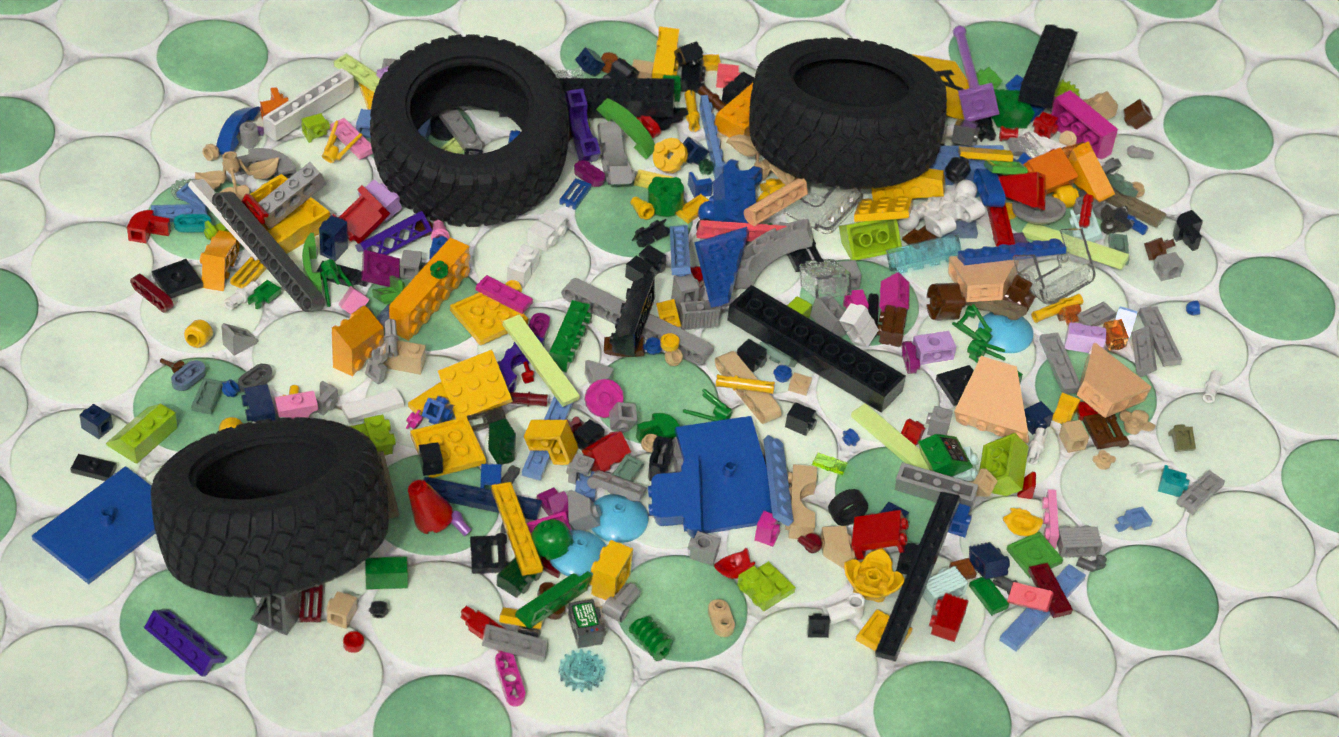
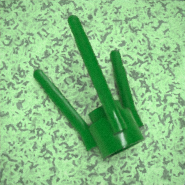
[320,259,354,307]
[952,304,993,344]
[967,339,1006,363]
[683,389,733,421]

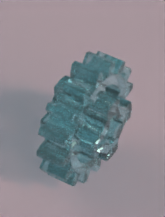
[558,649,605,692]

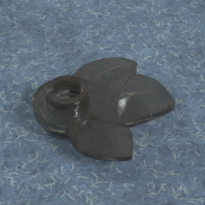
[1100,205,1135,235]

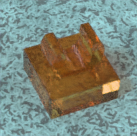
[1057,304,1082,326]

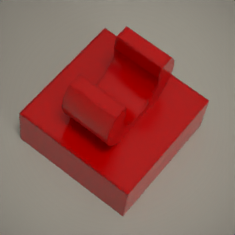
[1077,402,1098,421]
[901,418,925,446]

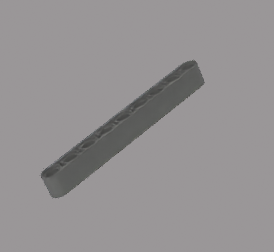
[212,191,325,312]

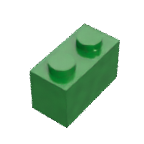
[365,556,408,590]

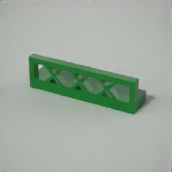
[515,571,592,629]

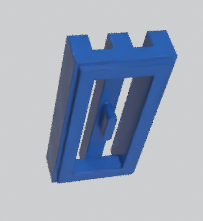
[559,178,592,210]

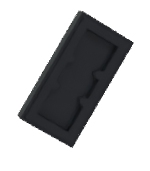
[70,454,117,481]

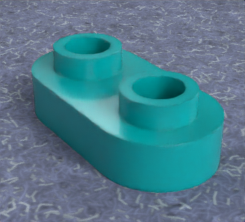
[174,214,212,232]

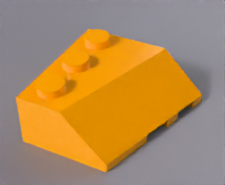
[332,305,384,377]

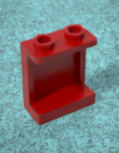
[333,185,391,244]
[851,510,909,560]

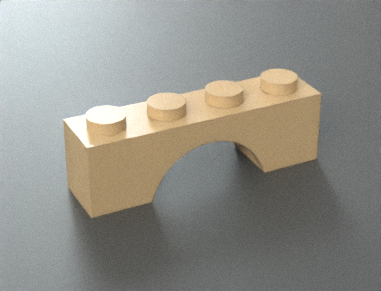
[785,464,817,539]

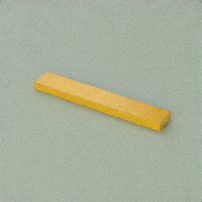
[491,482,543,576]

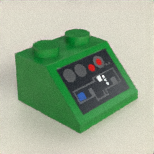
[918,434,973,477]

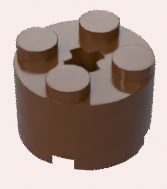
[926,283,966,320]

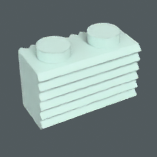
[922,566,968,609]

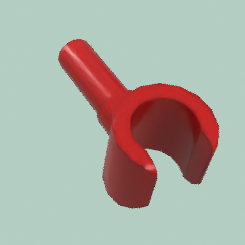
[521,361,534,384]

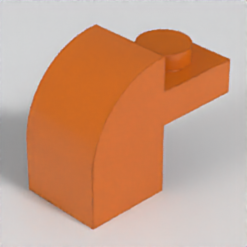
[260,87,288,120]

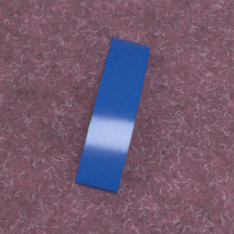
[216,106,260,155]

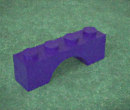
[565,88,601,163]
[497,335,544,393]

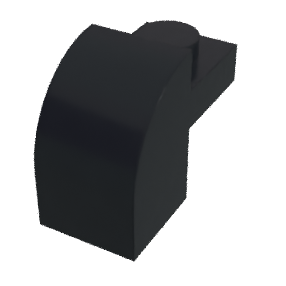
[1173,210,1203,251]

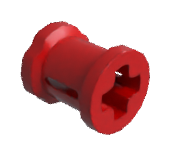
[999,126,1019,142]

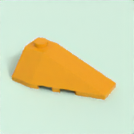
[1068,141,1115,202]

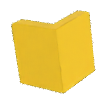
[1052,392,1080,424]

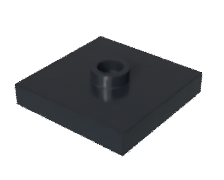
[152,259,203,298]

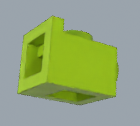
[301,113,330,143]

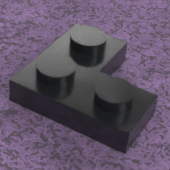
[936,365,974,406]

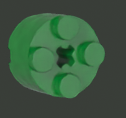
[648,176,684,217]

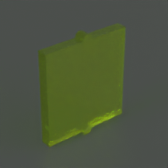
[812,453,848,475]

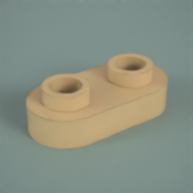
[708,599,735,637]

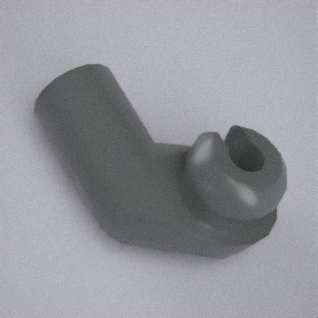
[1076,555,1107,572]

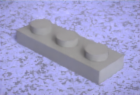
[1132,325,1157,377]
[482,624,547,662]

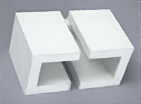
[527,209,567,252]
[507,244,540,289]
[839,303,879,347]

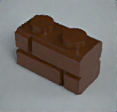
[876,305,907,347]

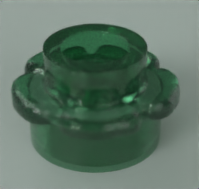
[699,158,714,175]

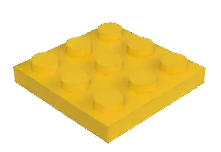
[854,196,913,222]
[450,292,528,346]
[438,349,513,419]
[410,417,486,478]

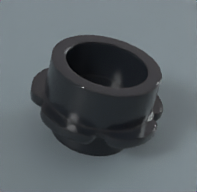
[368,601,389,618]

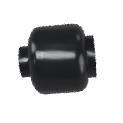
[944,156,971,183]

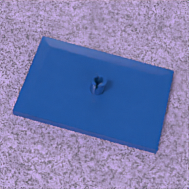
[675,416,779,534]
[31,466,156,585]

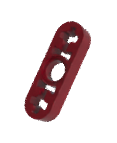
[130,273,174,313]

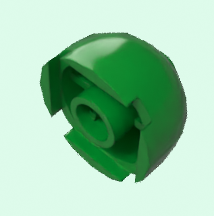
[531,519,573,560]

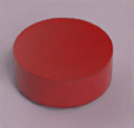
[343,631,364,653]

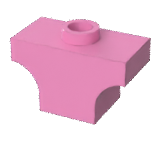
[275,391,318,419]

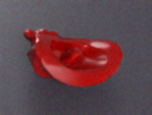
[714,548,755,579]

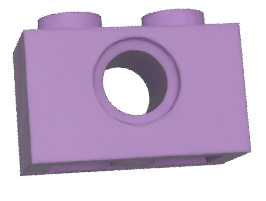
[912,331,957,365]

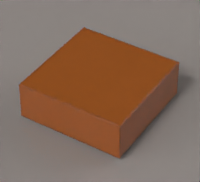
[949,558,977,580]

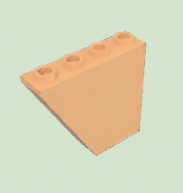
[948,256,1020,302]
[1077,343,1152,418]
[954,356,1029,443]

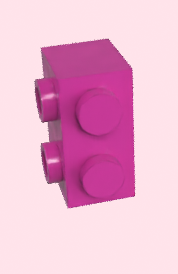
[879,272,910,312]

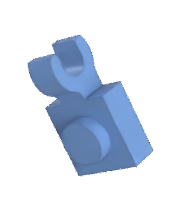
[1114,506,1153,532]

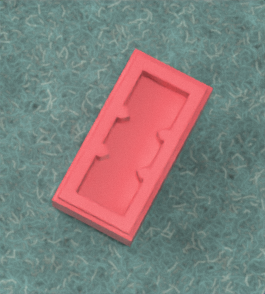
[1007,582,1054,613]

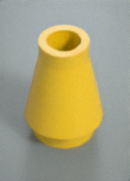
[630,196,655,220]

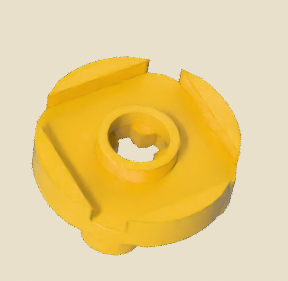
[653,138,688,174]

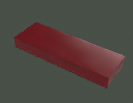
[1028,563,1073,618]

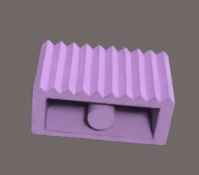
[1064,322,1106,353]

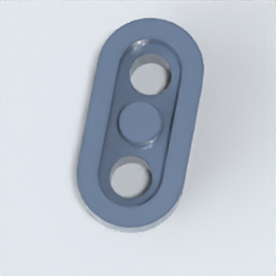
[171,360,206,391]

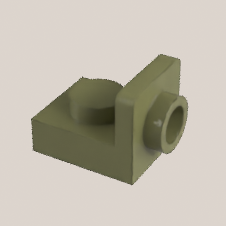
[1168,424,1196,452]

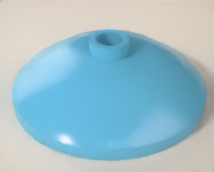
[978,312,1034,353]
[591,494,648,543]
[550,530,607,577]

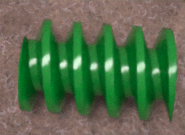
[629,616,673,661]

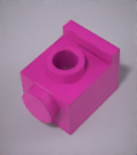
[843,289,869,309]
[755,511,780,547]

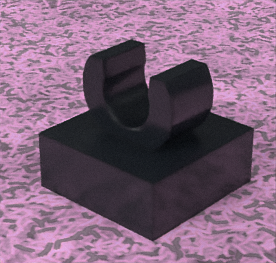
[807,613,830,638]

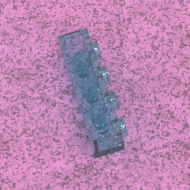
[886,234,962,274]

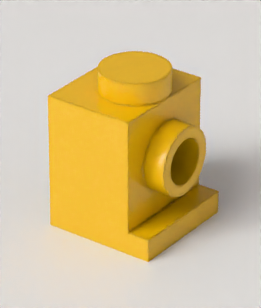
[656,299,681,327]

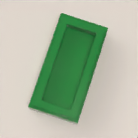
[969,577,1009,616]

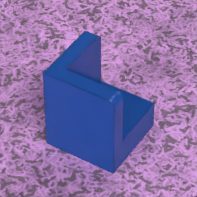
[687,172,713,198]
[480,464,501,489]

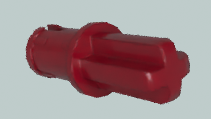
[510,391,548,407]

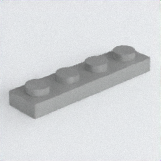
[437,107,482,151]
[1139,306,1183,367]
[1039,333,1080,394]

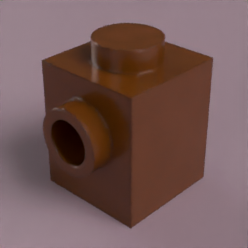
[1123,99,1153,130]

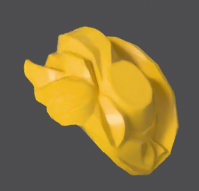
[1003,508,1043,536]

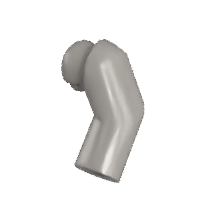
[1127,145,1154,159]

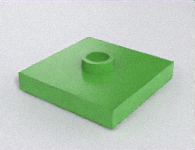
[984,160,1028,175]
[1006,531,1063,578]

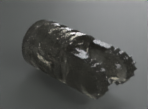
[467,406,506,432]

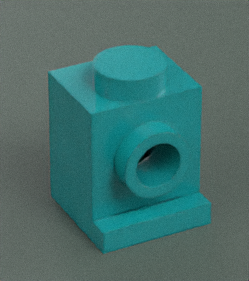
[1158,465,1190,497]

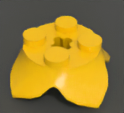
[844,548,905,603]

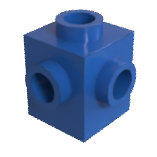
[421,396,454,424]

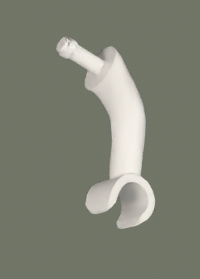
[1131,461,1174,475]

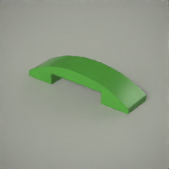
[596,98,655,160]
[302,233,322,294]

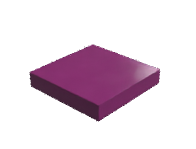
[361,250,400,287]

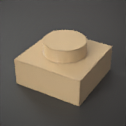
[788,372,812,396]

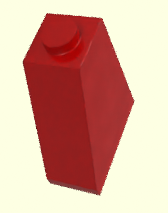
[999,172,1045,211]

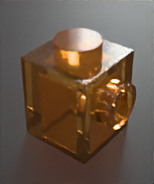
[1103,319,1129,351]

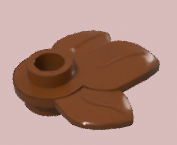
[601,52,626,73]

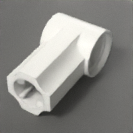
[823,593,865,625]

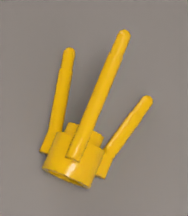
[322,121,362,163]

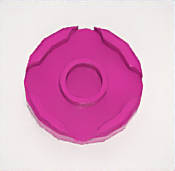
[585,379,623,418]

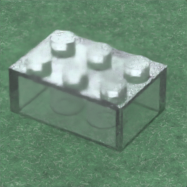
[800,259,852,299]

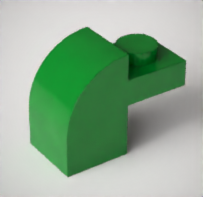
[636,413,680,443]

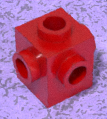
[1033,112,1059,139]

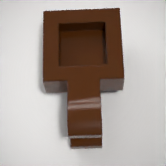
[1144,237,1176,260]

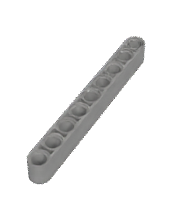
[561,278,714,366]

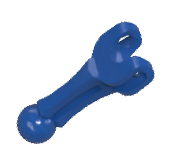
[698,159,763,221]

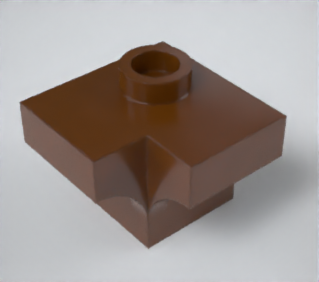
[1002,275,1035,312]

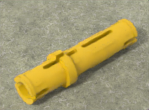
[684,90,700,132]
[1031,293,1084,323]
[716,374,775,394]

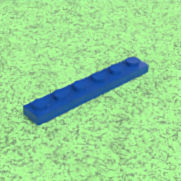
[957,238,1067,266]

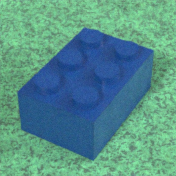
[713,171,756,223]

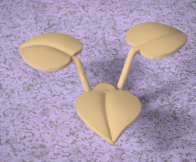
[726,135,796,185]
[195,151,279,201]

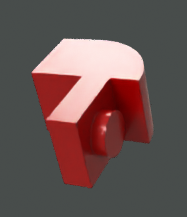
[127,210,171,244]

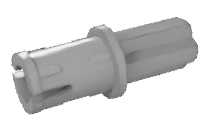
[383,319,399,358]

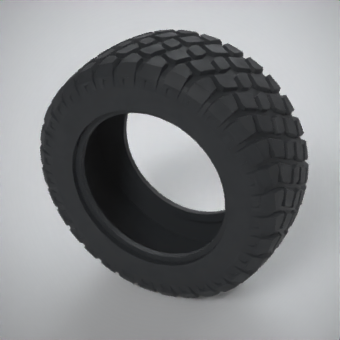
[370,34,569,227]
[749,37,947,189]
[151,417,389,598]

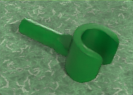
[959,306,978,323]

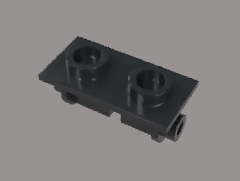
[975,117,996,142]
[631,219,670,248]

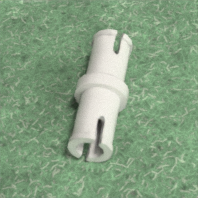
[224,281,258,310]
[1203,370,1223,403]
[1027,428,1048,465]

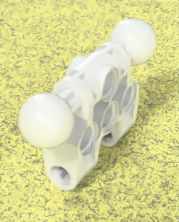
[897,179,985,237]

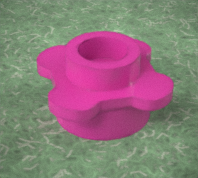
[406,409,424,430]

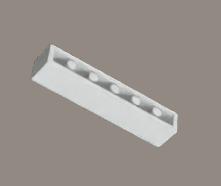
[263,68,354,141]

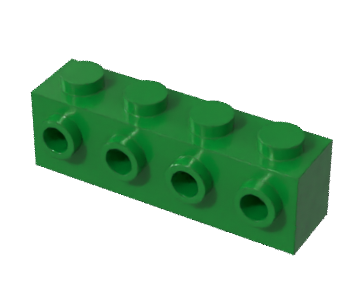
[549,300,592,372]

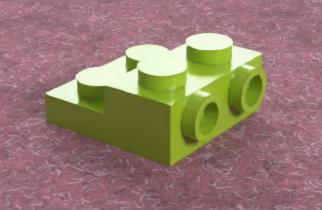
[350,415,396,455]
[737,561,796,611]

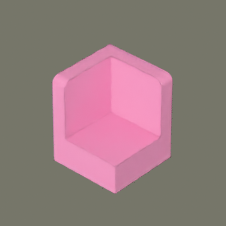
[338,286,369,314]

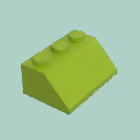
[839,219,903,260]
[106,403,177,464]
[979,433,1029,496]

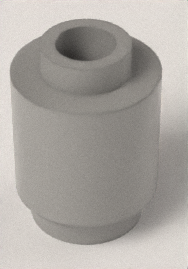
[240,122,258,149]

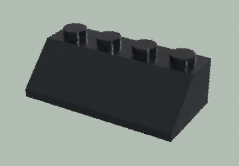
[610,274,655,357]

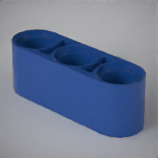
[973,168,1006,208]

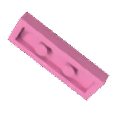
[330,118,373,160]
[1042,489,1059,549]

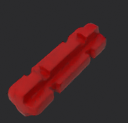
[1079,194,1094,228]

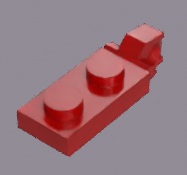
[461,606,505,652]

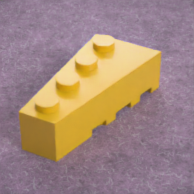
[871,168,946,201]

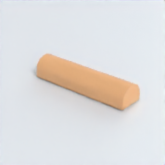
[744,178,808,226]

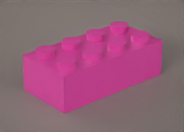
[1051,90,1118,160]

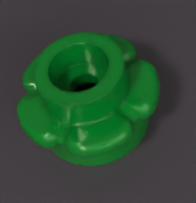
[430,261,448,279]

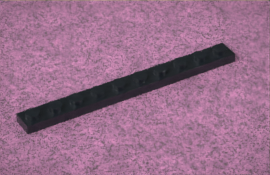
[875,492,961,661]

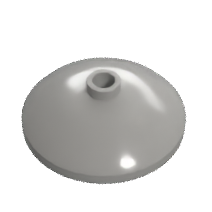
[1012,195,1066,225]

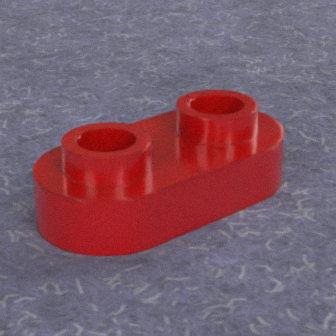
[636,116,661,138]

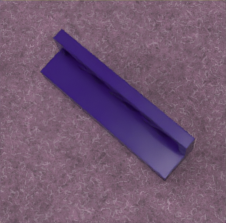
[355,211,432,255]
[144,609,227,677]

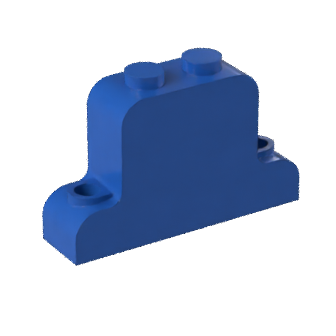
[648,456,703,538]

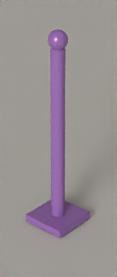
[953,26,999,121]

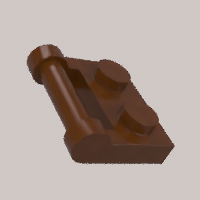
[1083,414,1129,450]

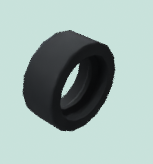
[828,489,868,526]

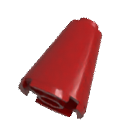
[408,480,454,534]

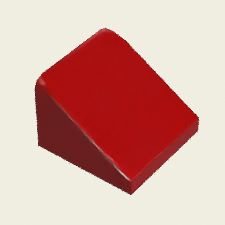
[1017,472,1036,499]

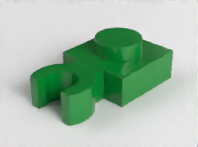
[248,280,281,309]

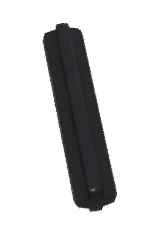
[868,293,879,338]

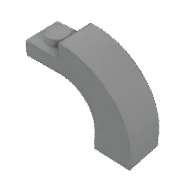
[235,148,296,179]

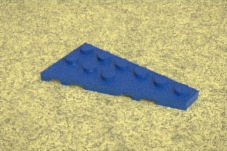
[694,227,749,308]

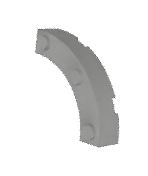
[597,122,635,185]
[734,219,813,289]

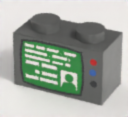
[568,599,606,648]

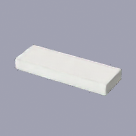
[342,389,404,423]

